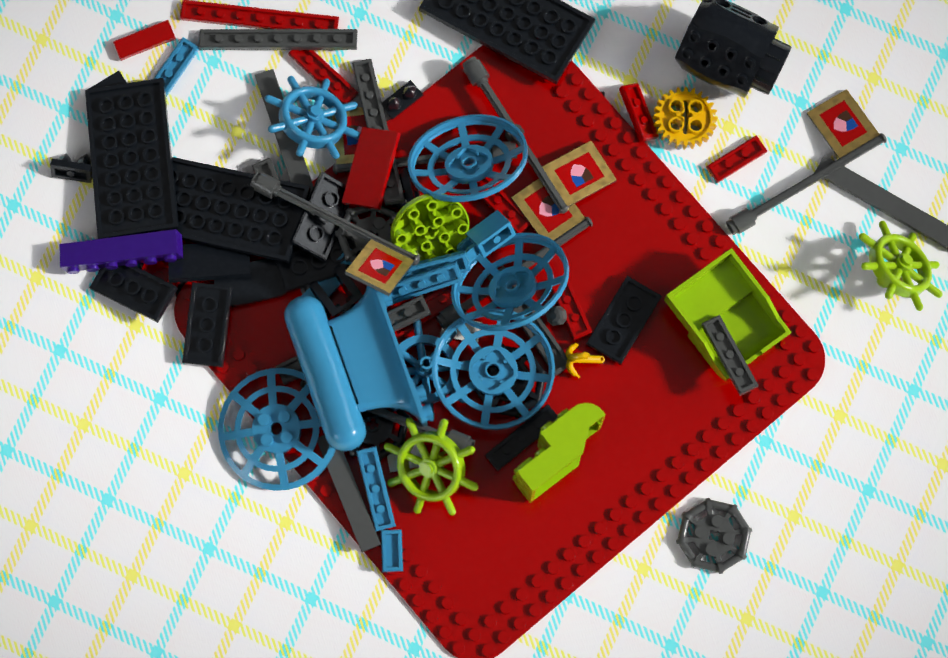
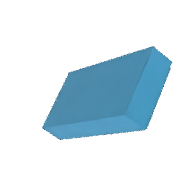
[381,530,403,572]

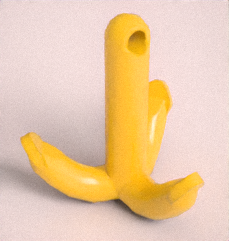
[565,343,605,378]

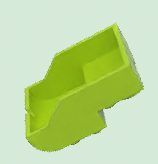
[664,248,792,381]
[513,403,606,503]

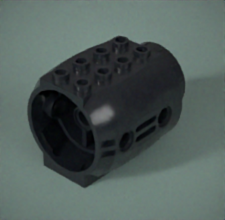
[674,0,792,98]

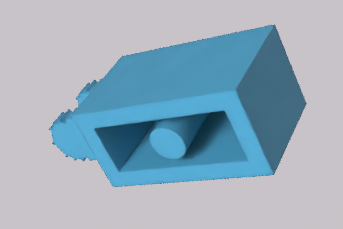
[457,210,516,260]

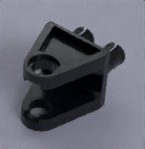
[308,265,363,320]

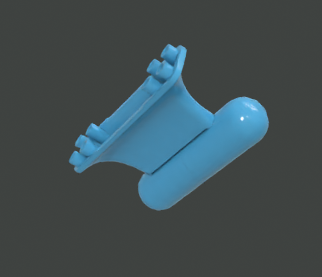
[284,286,434,452]

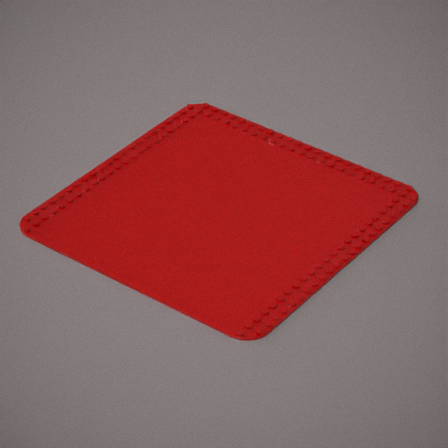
[174,45,825,658]

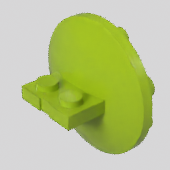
[390,194,469,261]

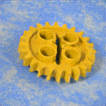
[653,86,718,150]

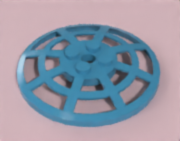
[408,114,528,202]
[451,233,569,331]
[432,308,555,430]
[218,368,336,491]

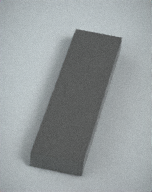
[701,315,759,396]

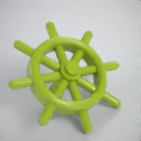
[859,221,943,311]
[384,418,478,516]

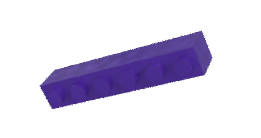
[59,229,183,274]

